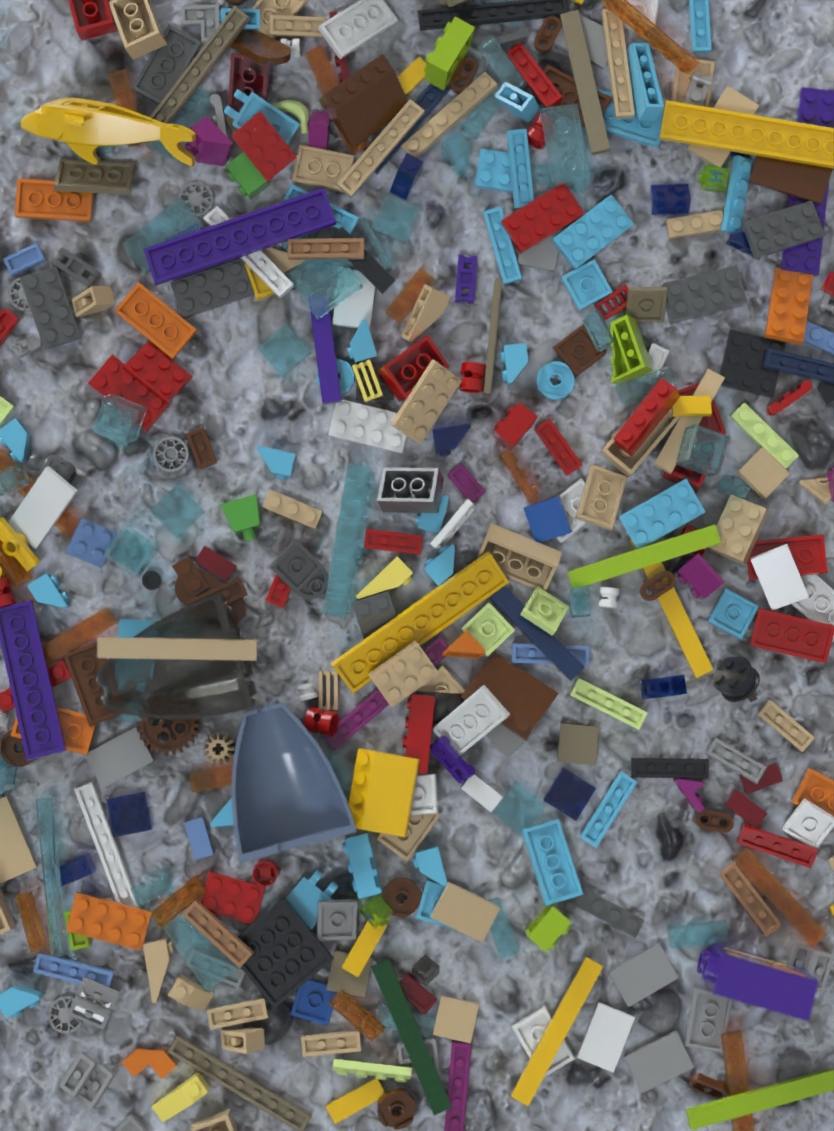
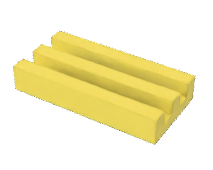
[352,359,383,402]

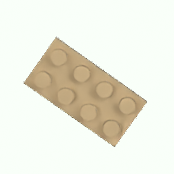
[391,359,462,445]

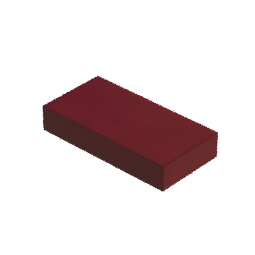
[194,546,237,582]
[739,762,783,795]
[724,789,768,828]
[400,974,438,1015]

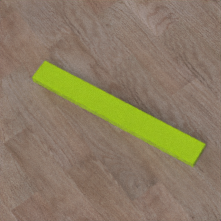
[567,524,721,590]
[685,1068,834,1130]

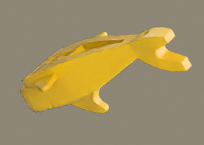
[21,98,196,167]

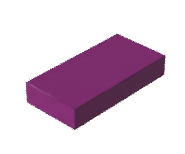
[447,463,486,503]

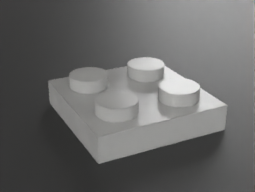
[316,899,357,941]

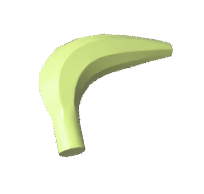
[271,100,309,135]

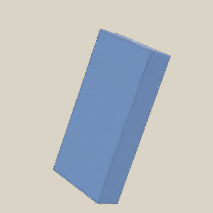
[3,243,46,277]
[184,817,214,860]

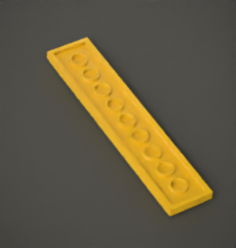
[659,100,834,169]
[331,551,509,693]

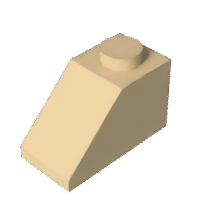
[71,286,115,318]
[168,974,214,1011]
[221,1027,265,1054]

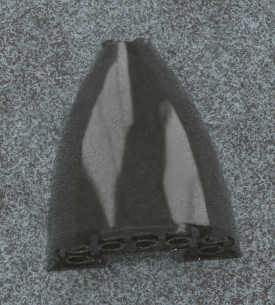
[96,593,256,719]

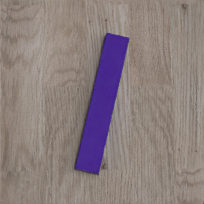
[308,293,342,405]

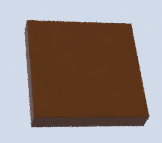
[553,325,606,378]

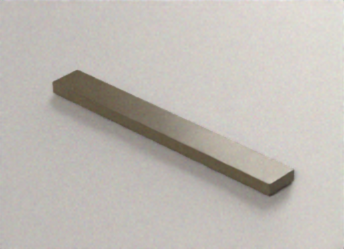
[150,5,250,124]
[560,10,610,155]
[167,1034,312,1131]

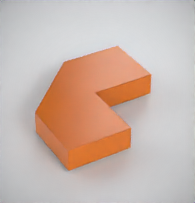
[121,1048,177,1079]

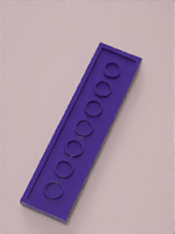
[0,600,66,761]

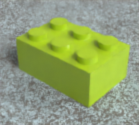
[424,17,475,91]

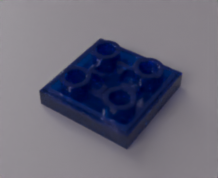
[543,768,596,821]
[106,791,152,837]

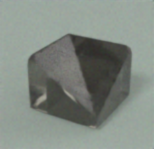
[412,954,440,986]

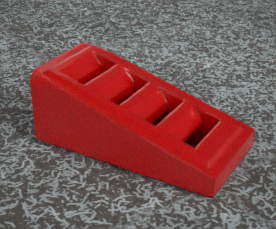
[594,284,628,321]

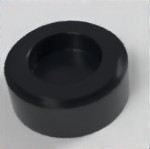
[142,571,162,590]

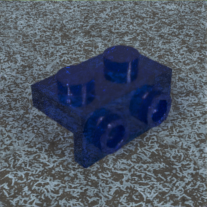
[650,184,691,215]

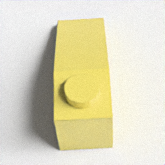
[356,556,413,600]
[151,1071,211,1123]

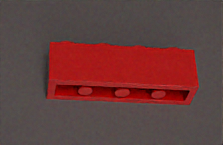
[613,378,680,457]
[402,694,435,774]

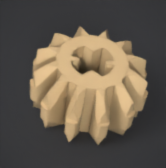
[202,732,236,765]

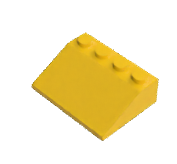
[348,748,420,837]

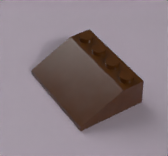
[319,54,408,148]
[461,651,559,742]

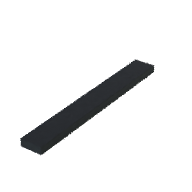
[417,0,568,31]

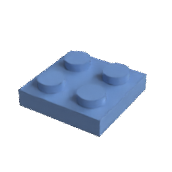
[65,518,117,568]

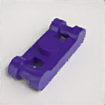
[455,254,477,304]
[430,735,476,784]

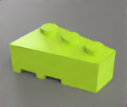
[610,315,653,386]

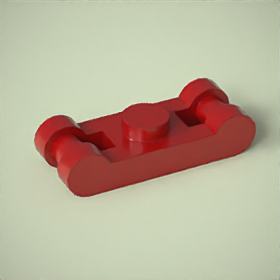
[766,380,812,416]

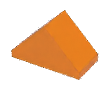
[442,630,485,659]

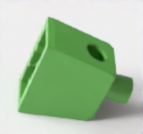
[221,494,261,542]

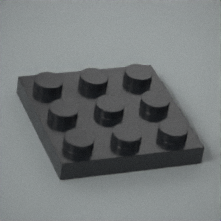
[719,329,786,398]

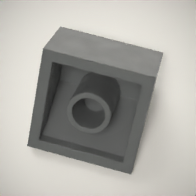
[352,591,397,639]

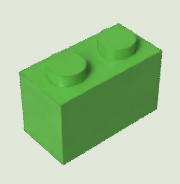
[226,152,268,200]

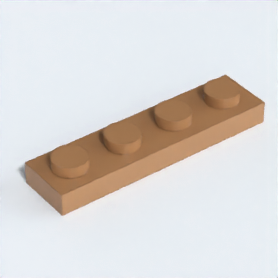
[288,238,365,260]
[717,862,782,937]
[182,899,254,968]

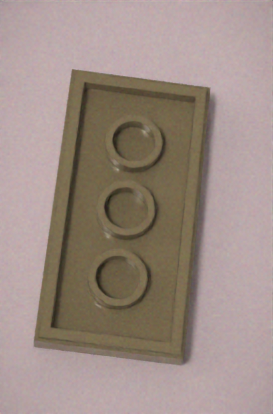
[54,159,136,195]

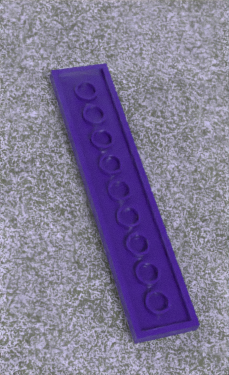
[780,87,834,277]
[143,188,337,286]

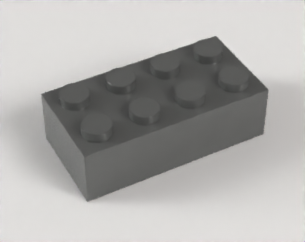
[661,265,747,324]

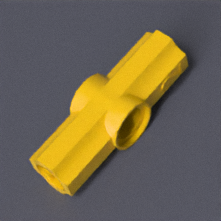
[0,517,40,572]

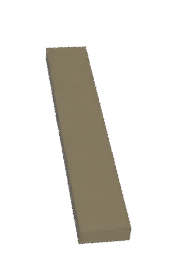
[483,281,502,397]

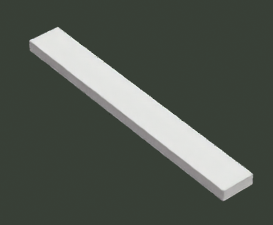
[74,782,141,908]

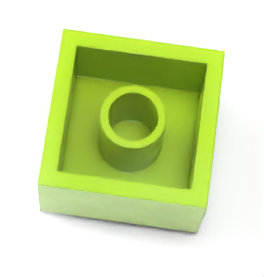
[525,904,572,953]

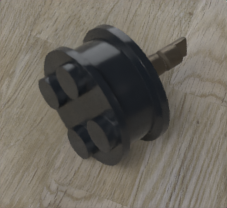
[712,656,760,702]

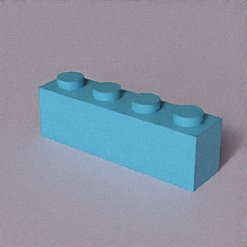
[627,43,664,121]

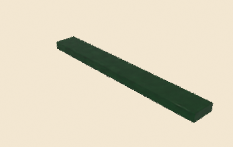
[371,959,452,1116]

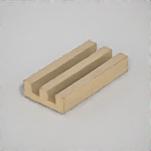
[319,671,338,710]

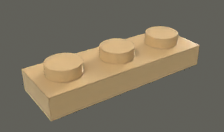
[269,15,326,38]
[665,210,723,239]
[263,490,323,530]
[757,700,815,752]
[207,997,269,1030]
[301,1030,361,1057]

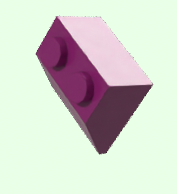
[185,116,233,166]
[675,553,725,600]

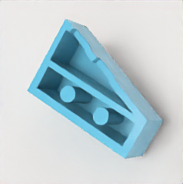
[342,831,382,899]

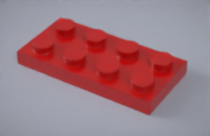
[500,182,585,254]
[88,354,171,432]
[747,534,828,581]
[749,608,834,664]

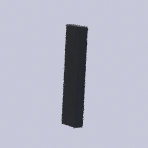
[330,227,396,294]
[631,758,709,779]

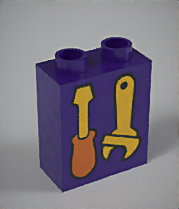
[697,942,819,1021]

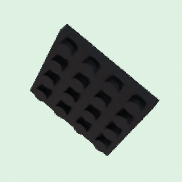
[237,897,334,1008]

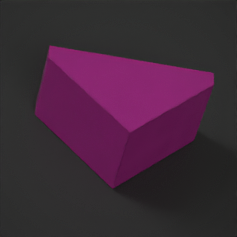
[308,111,331,150]

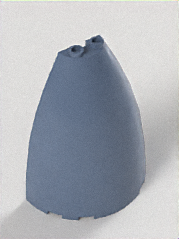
[231,700,357,863]

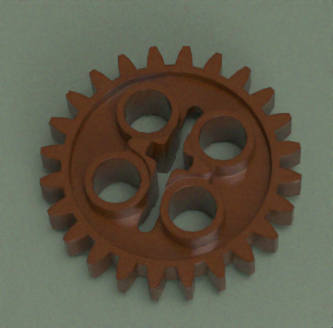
[136,693,200,757]

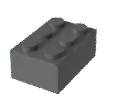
[377,467,444,513]

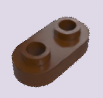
[534,16,562,53]
[450,57,478,94]
[639,571,676,601]
[694,809,734,833]
[689,1073,727,1100]

